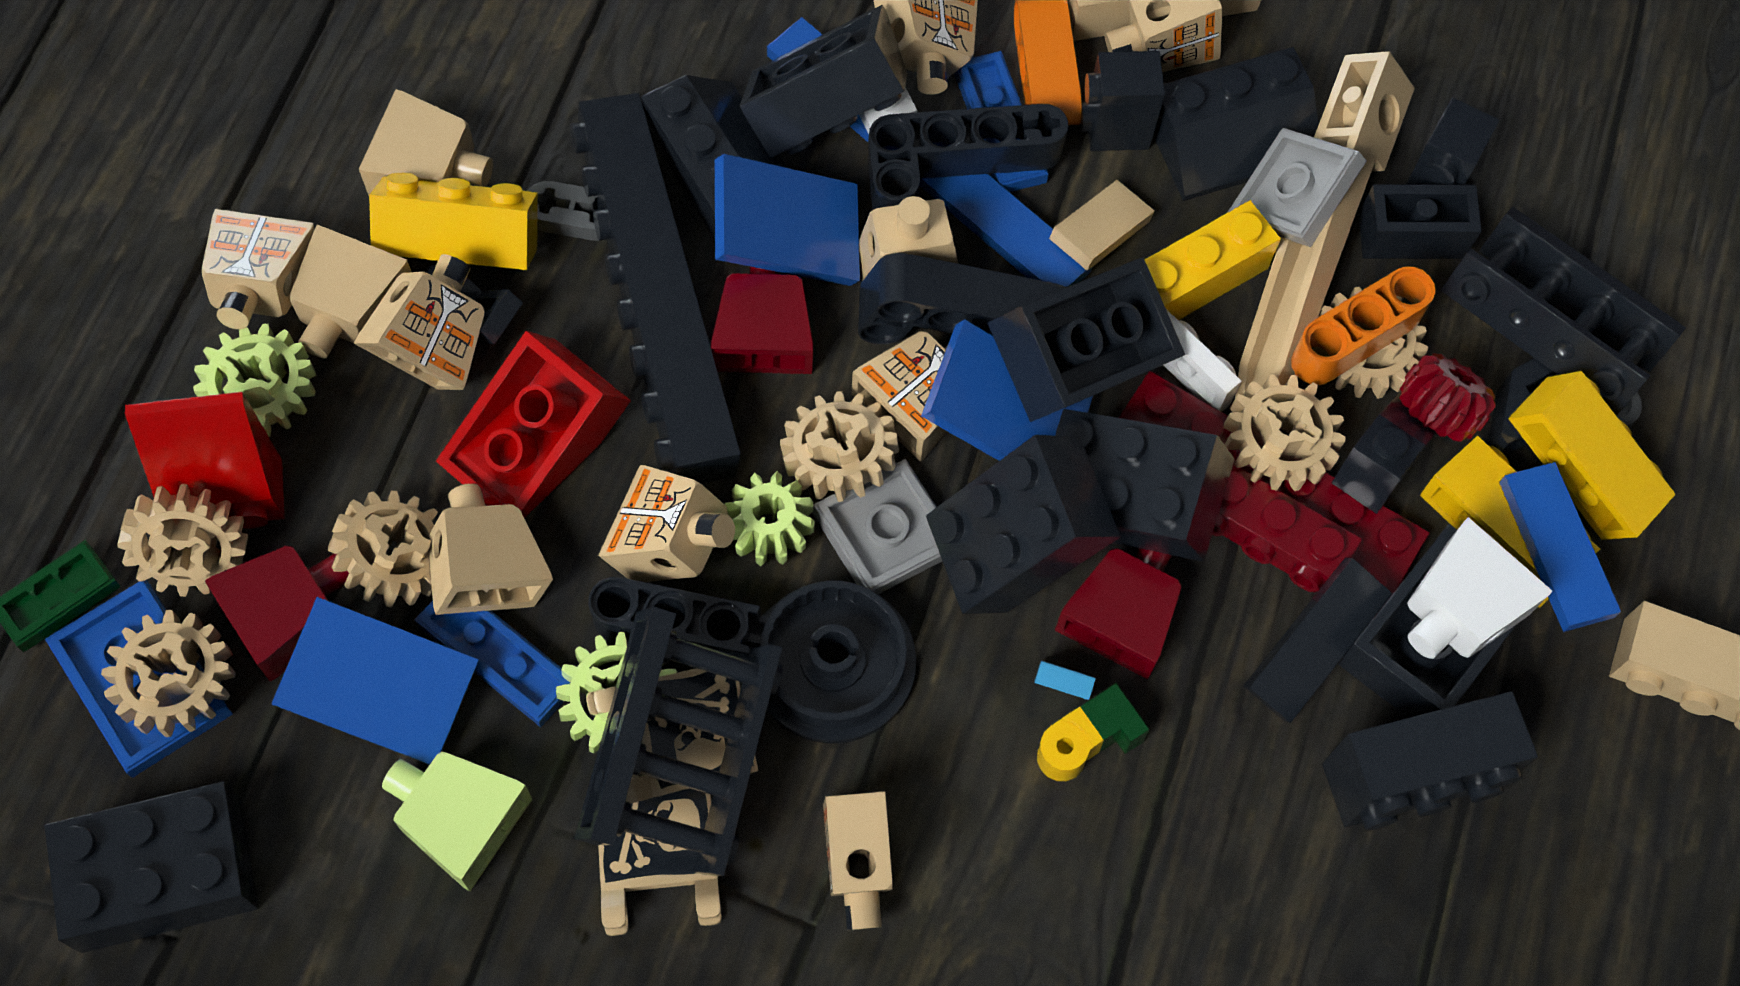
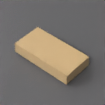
[1049,180,1155,271]

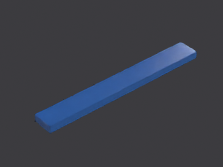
[767,17,1092,287]

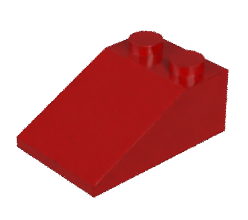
[436,331,631,518]
[125,392,285,529]

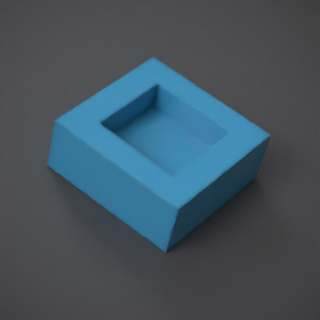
[1034,660,1096,700]

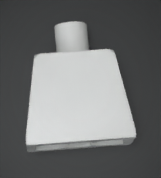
[1407,517,1552,659]

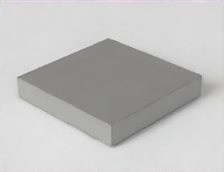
[1228,128,1367,247]
[812,459,942,594]

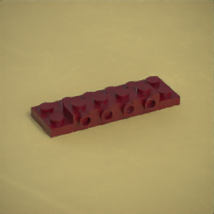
[1119,371,1430,623]

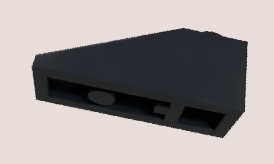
[1332,391,1437,514]

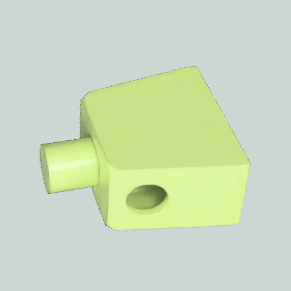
[382,752,532,891]

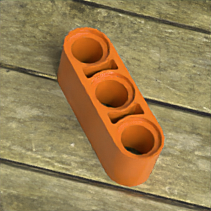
[1014,0,1082,126]
[1291,267,1435,385]

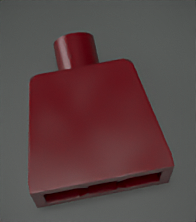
[711,267,813,374]
[205,546,349,682]
[1055,548,1182,680]

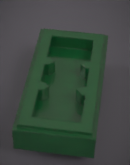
[0,539,121,653]

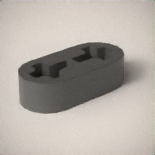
[528,181,603,241]

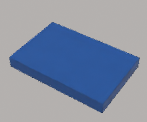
[715,154,860,286]
[921,320,1093,461]
[45,580,233,778]
[271,597,479,764]

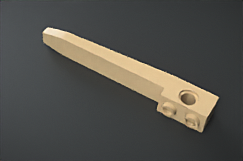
[1235,51,1415,398]

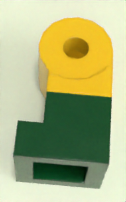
[1037,684,1149,781]

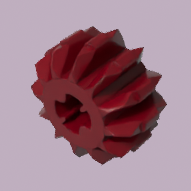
[1399,353,1496,442]

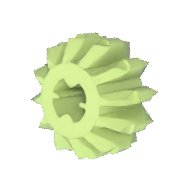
[725,471,815,566]

